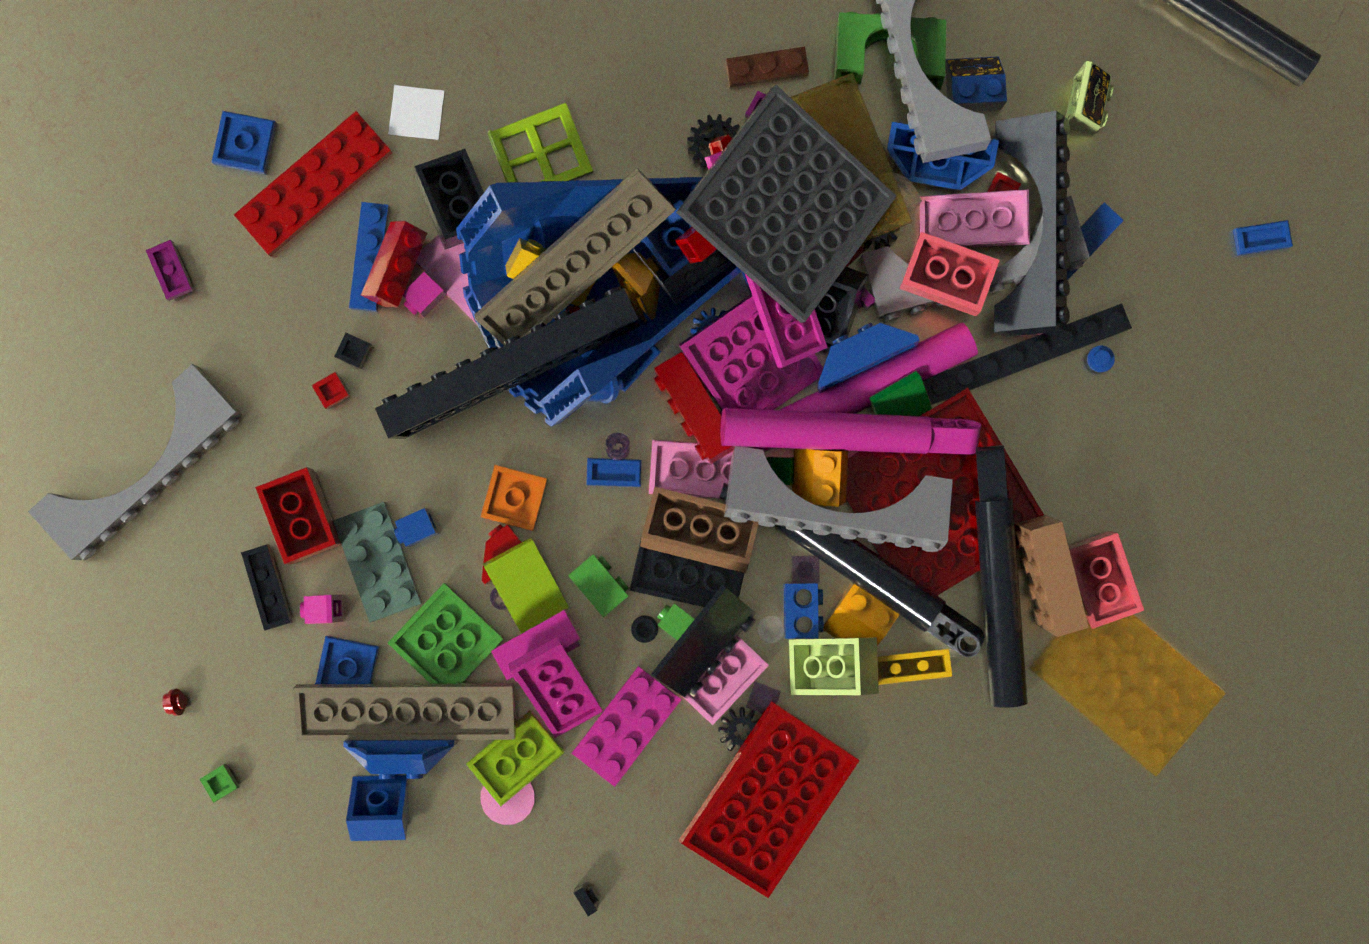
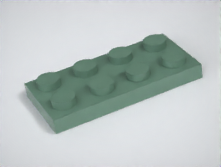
[333,502,422,623]

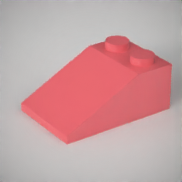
[1068,531,1144,629]

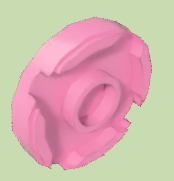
[481,782,535,825]

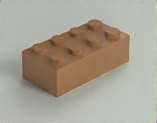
[640,487,759,573]
[1015,515,1089,637]

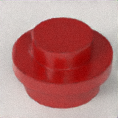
[162,688,187,716]

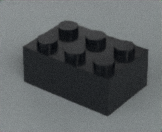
[414,149,484,250]

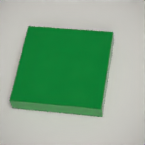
[869,371,932,416]

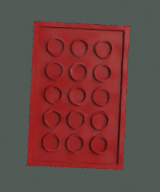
[679,701,860,898]

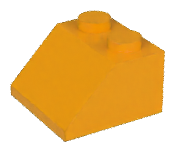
[792,449,848,507]
[824,583,899,646]

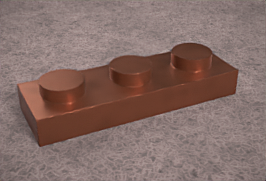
[726,46,809,87]

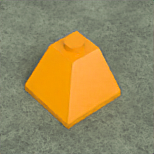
[612,252,660,320]

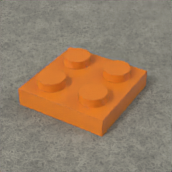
[481,465,548,531]

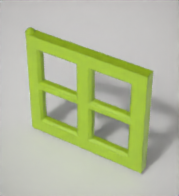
[487,103,593,183]

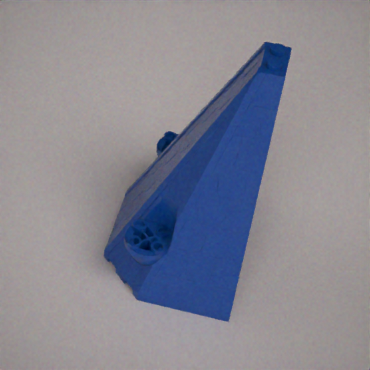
[456,177,742,427]

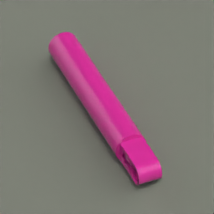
[748,322,978,453]
[720,408,981,454]

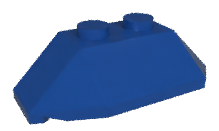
[887,122,999,190]
[817,323,920,393]
[343,740,458,779]

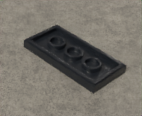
[629,541,744,607]

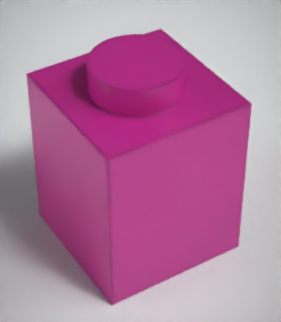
[403,272,447,317]

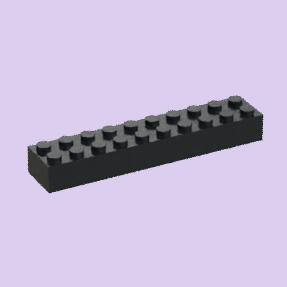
[375,287,647,439]

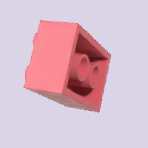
[899,232,1000,316]

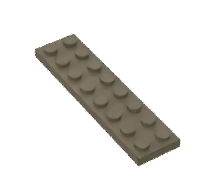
[474,168,676,346]
[293,683,516,740]

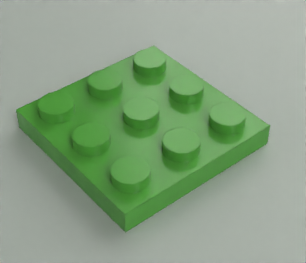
[388,583,504,684]

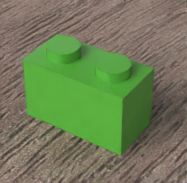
[568,554,629,617]

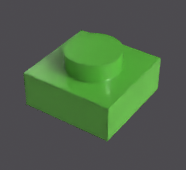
[200,764,240,803]

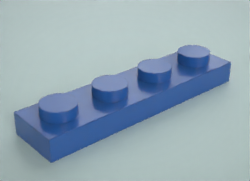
[349,202,390,312]

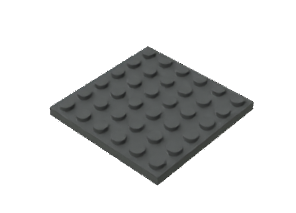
[676,85,896,323]

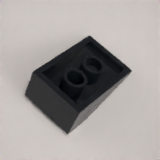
[815,266,868,352]

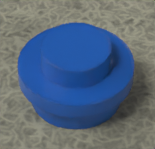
[1087,345,1115,373]

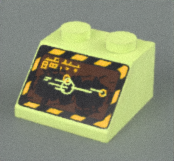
[1066,61,1114,134]

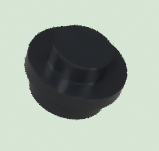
[631,615,658,643]

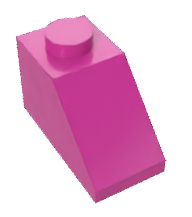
[300,594,343,624]

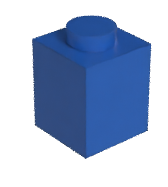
[394,508,439,547]

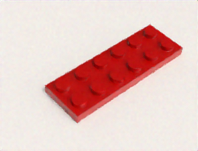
[234,111,392,257]

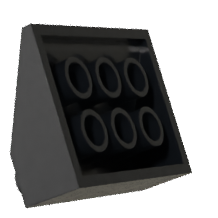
[651,585,756,699]

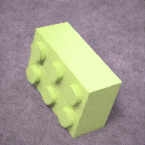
[789,637,879,695]

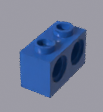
[783,583,824,639]

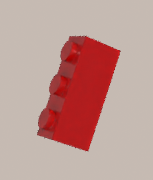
[361,221,428,307]

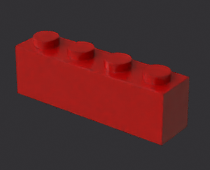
[653,352,735,464]

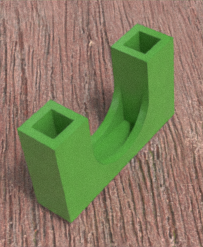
[834,12,946,90]

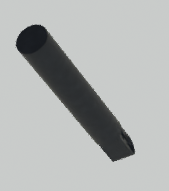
[1162,0,1321,87]
[975,445,1028,708]
[772,525,985,657]

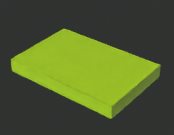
[483,538,569,634]
[466,710,565,807]

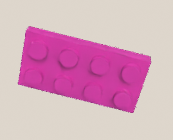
[508,637,603,738]
[572,666,682,787]

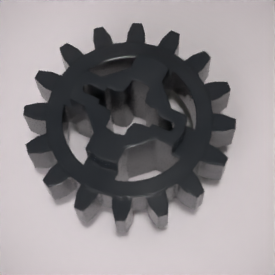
[687,114,740,171]

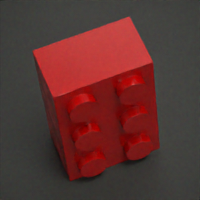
[255,467,341,565]

